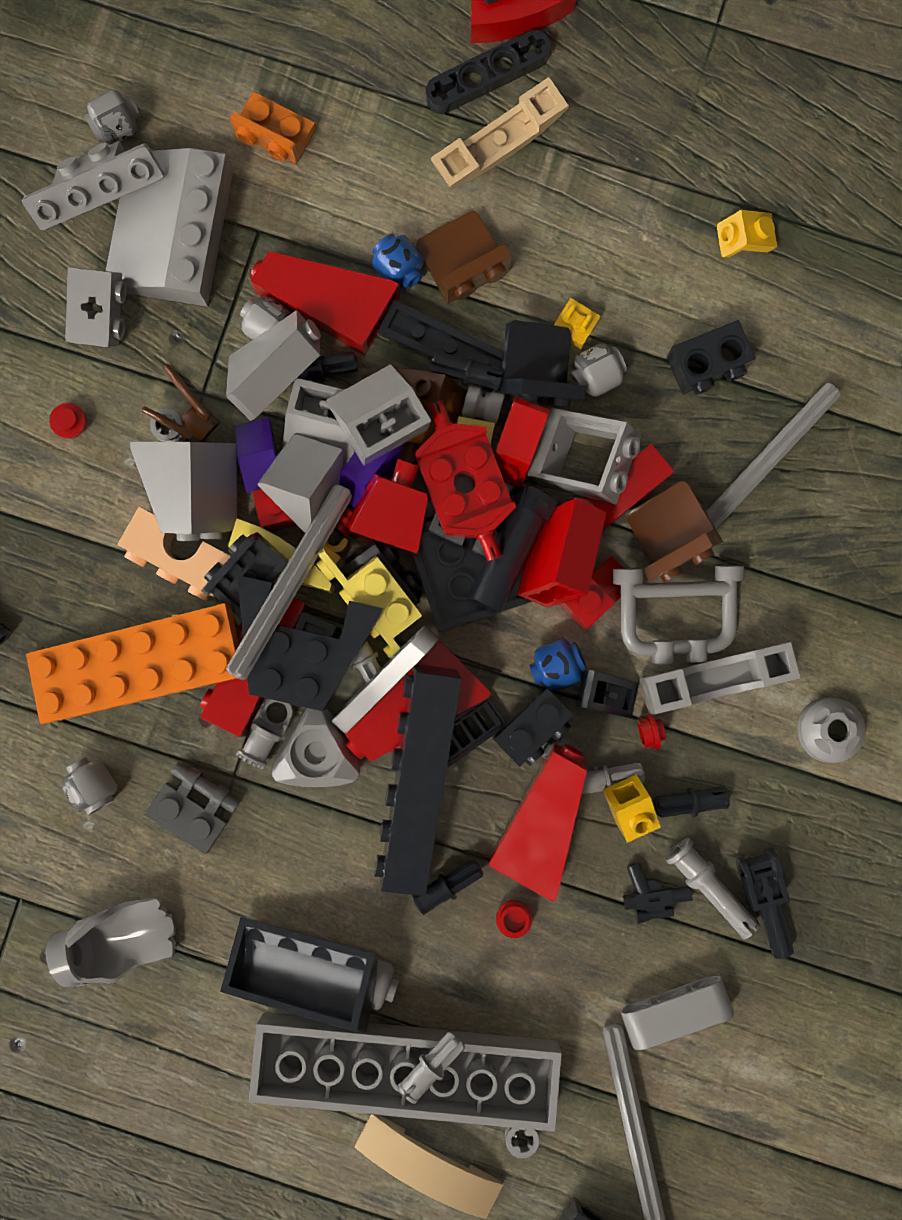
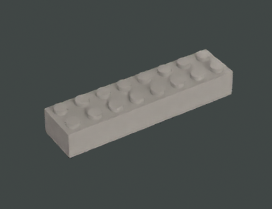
[249,1013,562,1132]

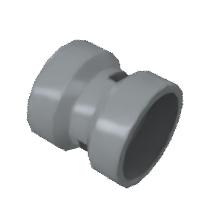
[462,383,505,427]

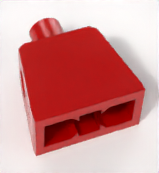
[346,458,428,553]

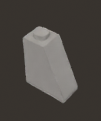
[226,310,321,421]

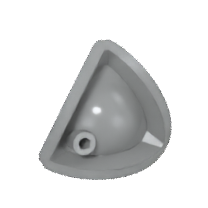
[272,708,360,787]

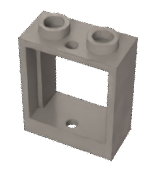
[527,408,641,504]

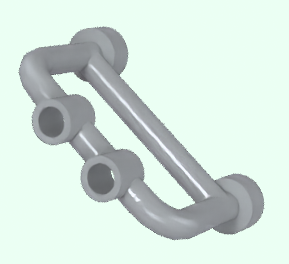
[613,565,744,664]

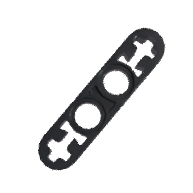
[426,30,551,114]

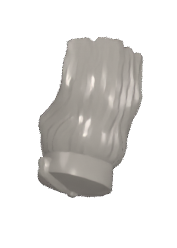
[46,898,176,987]

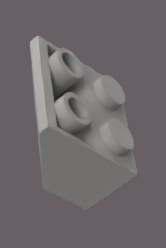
[326,364,431,466]
[282,378,355,465]

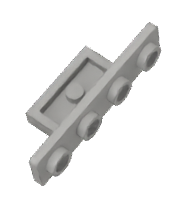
[22,141,164,230]

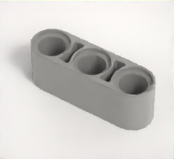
[621,976,735,1050]

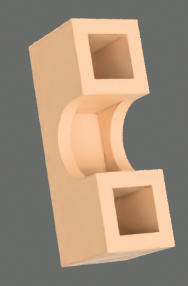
[117,507,231,601]

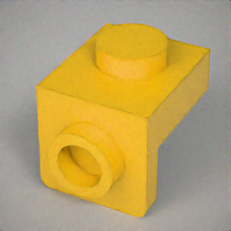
[717,210,777,258]

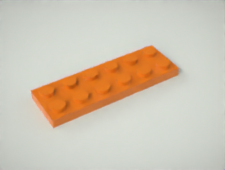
[26,603,239,725]

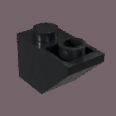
[340,539,422,605]

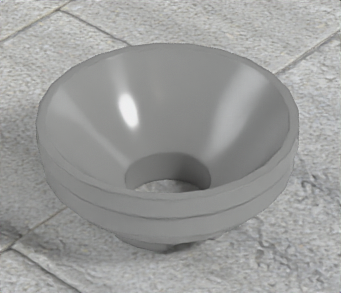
[797,697,866,763]

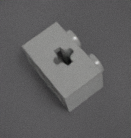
[65,267,126,347]

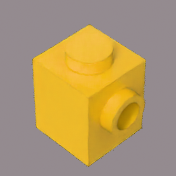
[603,775,661,843]

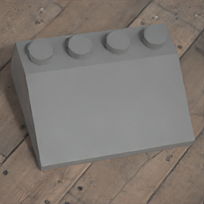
[106,148,233,307]

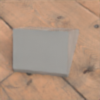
[257,434,344,533]

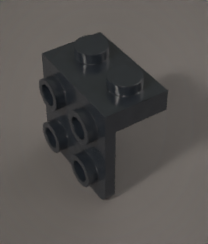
[500,320,586,407]

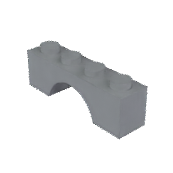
[640,642,800,714]

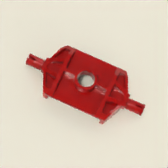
[415,400,516,562]

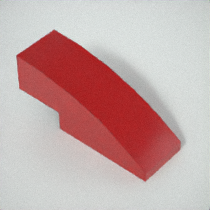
[471,0,576,44]
[584,443,674,531]

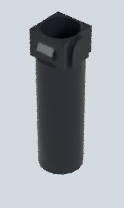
[468,486,558,613]

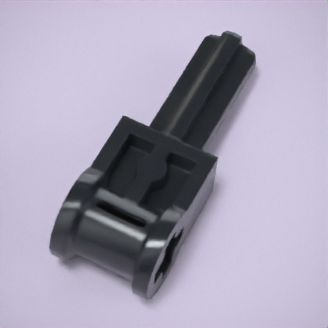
[736,848,794,959]

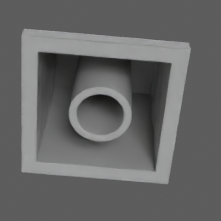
[130,442,237,541]

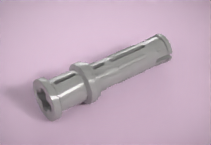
[665,838,760,939]

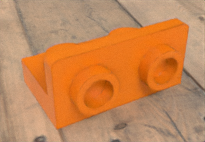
[230,92,316,165]

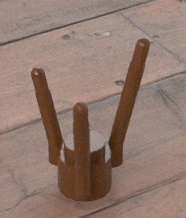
[142,364,220,442]

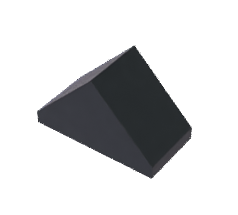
[576,670,639,719]

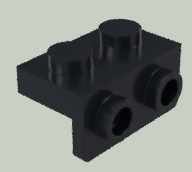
[201,532,289,618]

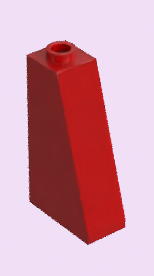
[250,251,400,356]
[345,640,492,761]
[488,743,587,902]

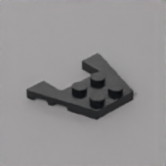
[238,575,384,711]

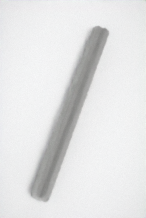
[706,383,841,529]
[226,484,352,680]
[603,1024,666,1220]

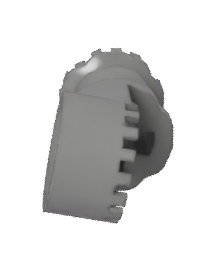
[236,699,295,769]

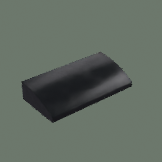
[220,917,378,1033]

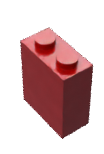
[518,498,607,608]

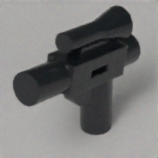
[622,862,693,924]

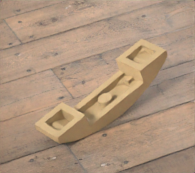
[431,77,569,189]
[355,1114,503,1219]

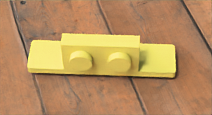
[316,548,422,668]

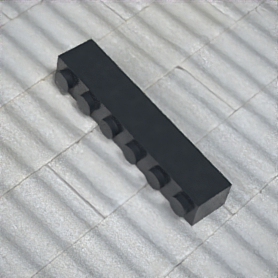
[374,665,461,896]

